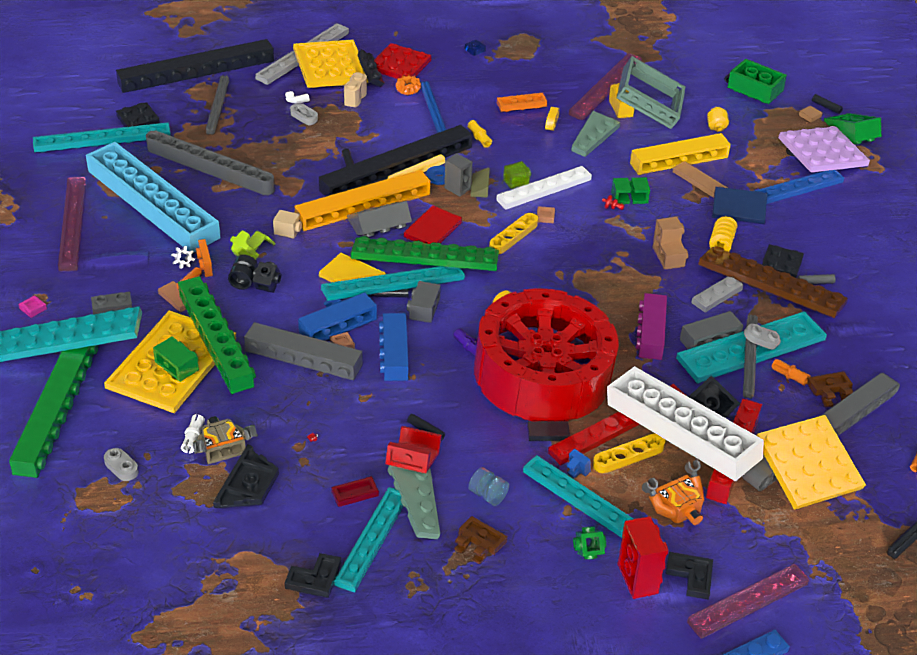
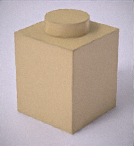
[273,210,302,238]

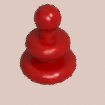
[602,195,625,210]

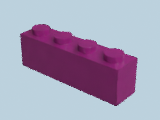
[636,293,667,360]

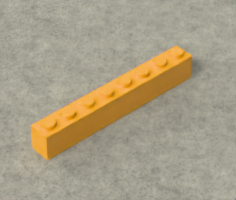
[294,170,430,231]

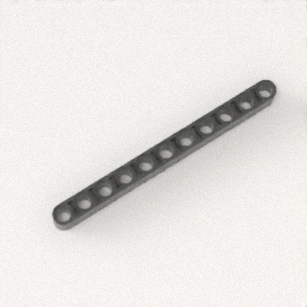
[742,373,900,491]

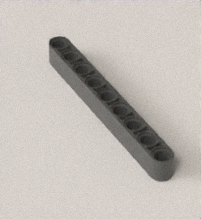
[146,131,275,195]

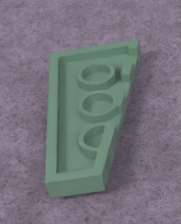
[571,111,620,157]
[388,465,440,540]

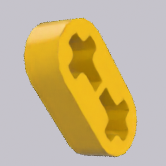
[545,107,559,131]

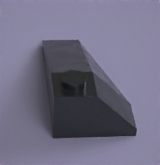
[668,376,740,443]

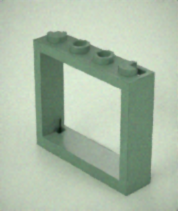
[616,56,686,129]

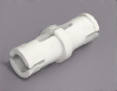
[181,414,205,453]

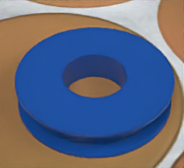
[426,166,445,185]

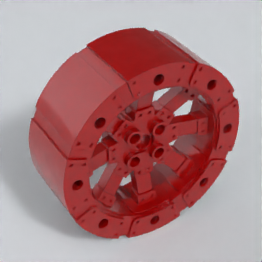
[474,288,619,421]

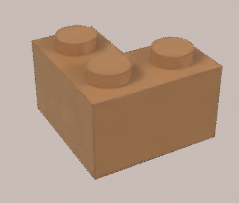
[652,217,688,270]

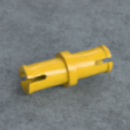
[467,120,492,148]

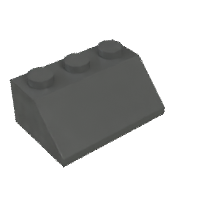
[347,201,412,237]

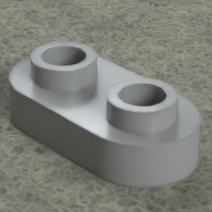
[290,103,318,125]
[744,324,781,350]
[104,448,138,481]

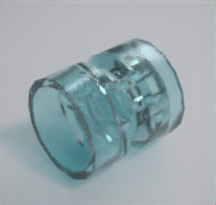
[469,467,509,506]

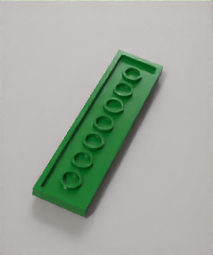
[351,236,499,271]

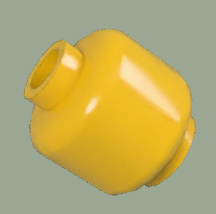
[707,107,729,132]

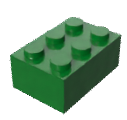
[727,59,787,104]

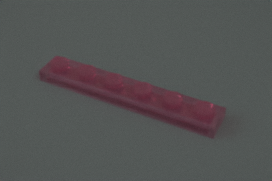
[687,564,809,639]

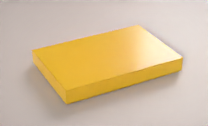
[319,253,386,282]

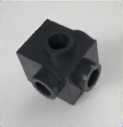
[252,262,282,293]

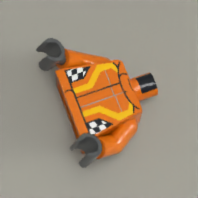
[642,460,704,525]

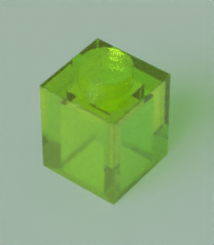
[503,161,531,189]

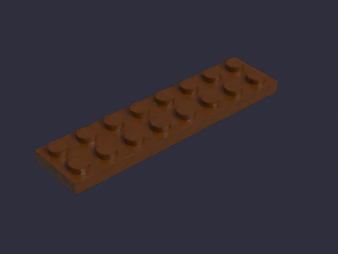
[698,246,848,318]

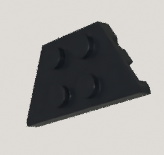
[213,444,279,508]

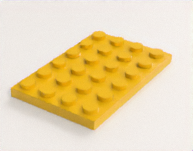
[104,310,236,413]

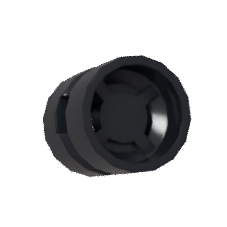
[228,255,258,290]

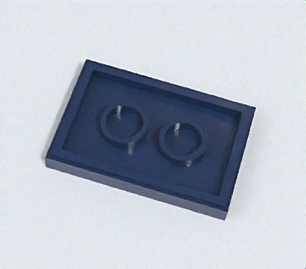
[712,186,767,224]

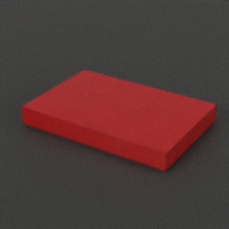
[404,205,462,244]

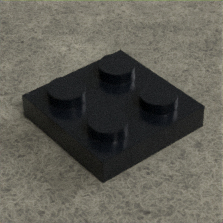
[116,102,160,127]
[762,244,804,278]

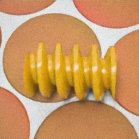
[709,216,737,252]

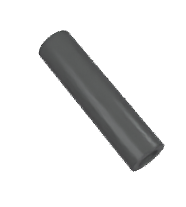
[797,274,836,284]

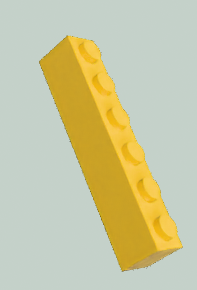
[630,133,730,175]

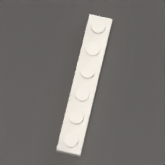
[497,166,592,210]

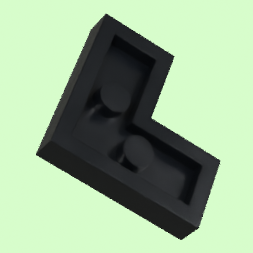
[666,552,713,600]
[284,553,341,598]

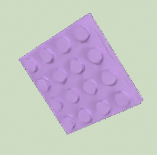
[779,126,870,172]

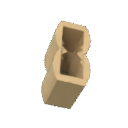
[344,72,367,107]

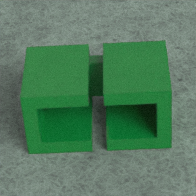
[611,177,650,204]

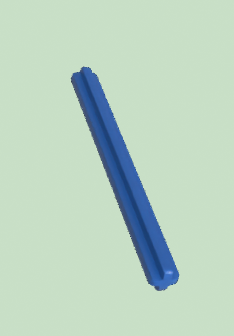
[421,81,447,133]

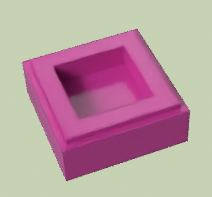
[19,295,47,318]

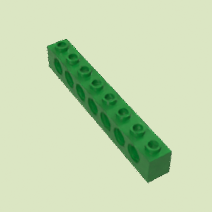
[178,276,256,394]

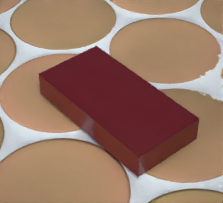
[331,476,379,507]

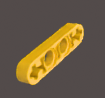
[489,213,538,254]
[593,434,665,473]

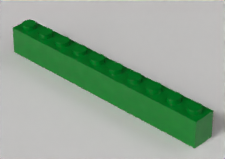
[9,345,98,478]

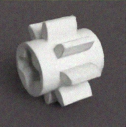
[171,246,195,269]

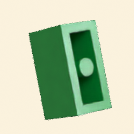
[153,336,199,382]

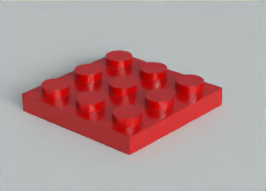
[374,43,431,79]

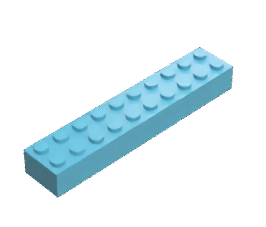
[86,142,220,252]

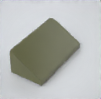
[471,168,490,198]

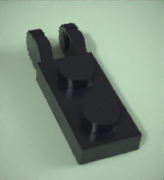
[357,49,384,87]

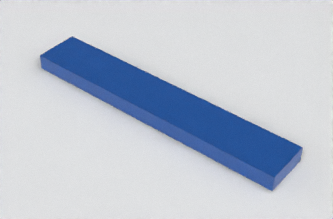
[755,170,844,204]

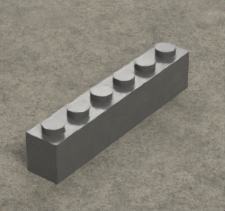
[244,322,362,380]

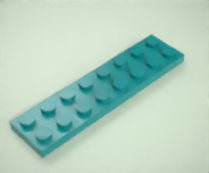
[0,306,142,362]
[676,311,827,383]

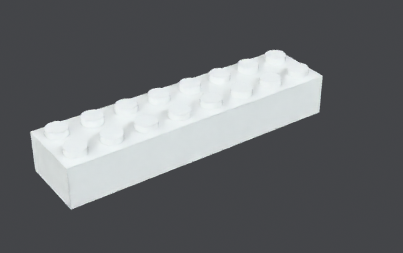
[607,366,764,481]

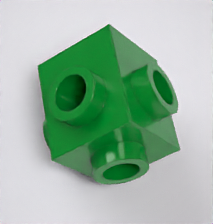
[573,526,606,559]

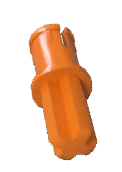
[771,359,810,386]

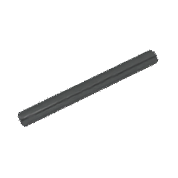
[206,75,229,135]
[743,314,758,399]

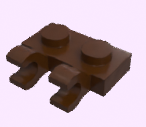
[807,371,853,407]
[454,516,508,564]

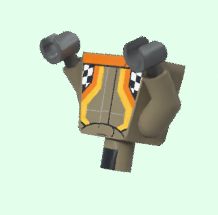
[193,416,258,464]

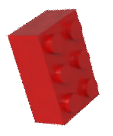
[618,516,668,599]

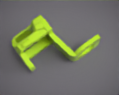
[230,230,276,260]

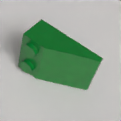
[824,113,882,144]

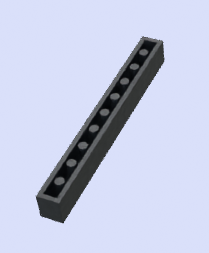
[116,39,274,93]
[319,125,472,197]

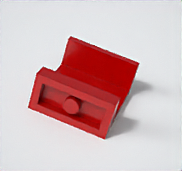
[385,426,442,474]

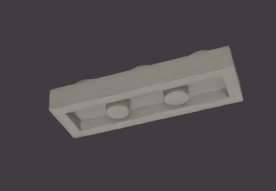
[692,277,743,312]

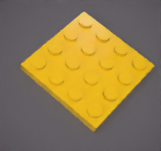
[293,40,369,88]
[756,415,866,510]

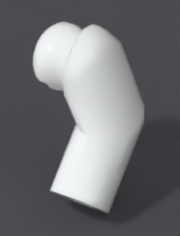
[285,91,310,104]

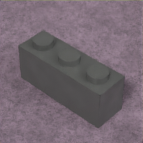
[680,311,743,349]

